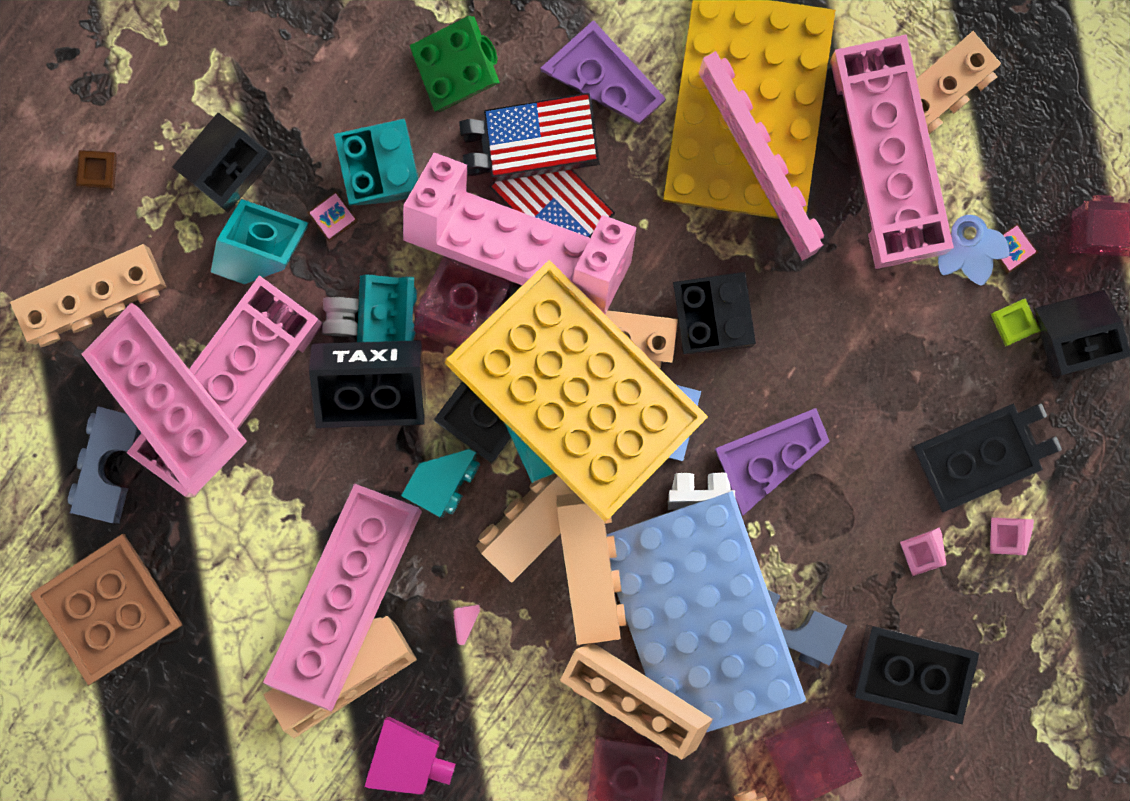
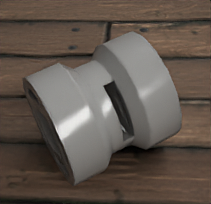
[322,297,359,337]

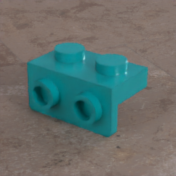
[357,275,417,342]

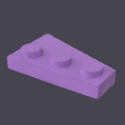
[540,20,666,125]
[715,408,830,516]

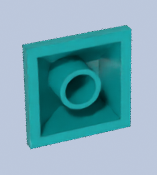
[211,199,308,284]

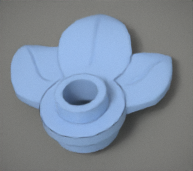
[938,215,1009,286]

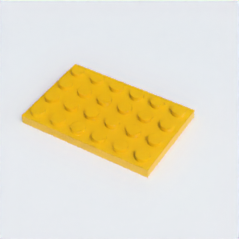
[663,0,836,219]
[444,260,708,522]

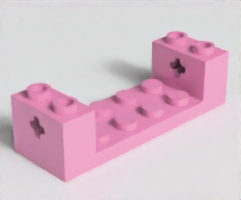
[830,34,954,269]
[403,153,636,314]
[127,276,322,498]

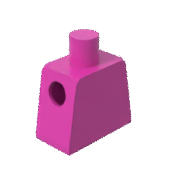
[364,717,456,794]

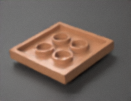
[30,534,182,686]

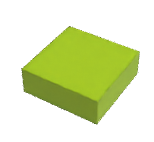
[991,299,1040,347]

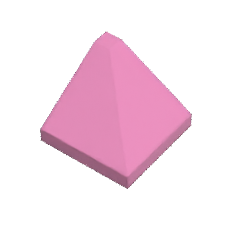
[990,518,1034,555]
[900,527,946,576]
[453,605,480,645]

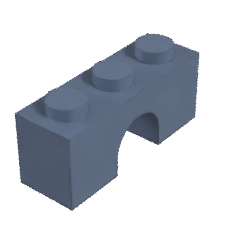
[68,407,141,523]
[767,589,847,668]

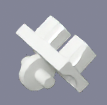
[668,473,735,510]

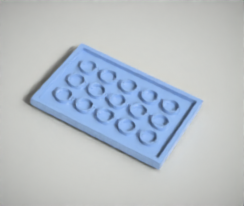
[607,491,806,732]

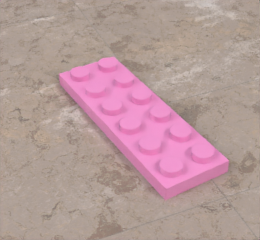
[698,51,824,261]
[82,303,247,495]
[263,484,422,712]

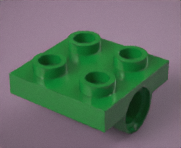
[409,16,500,112]

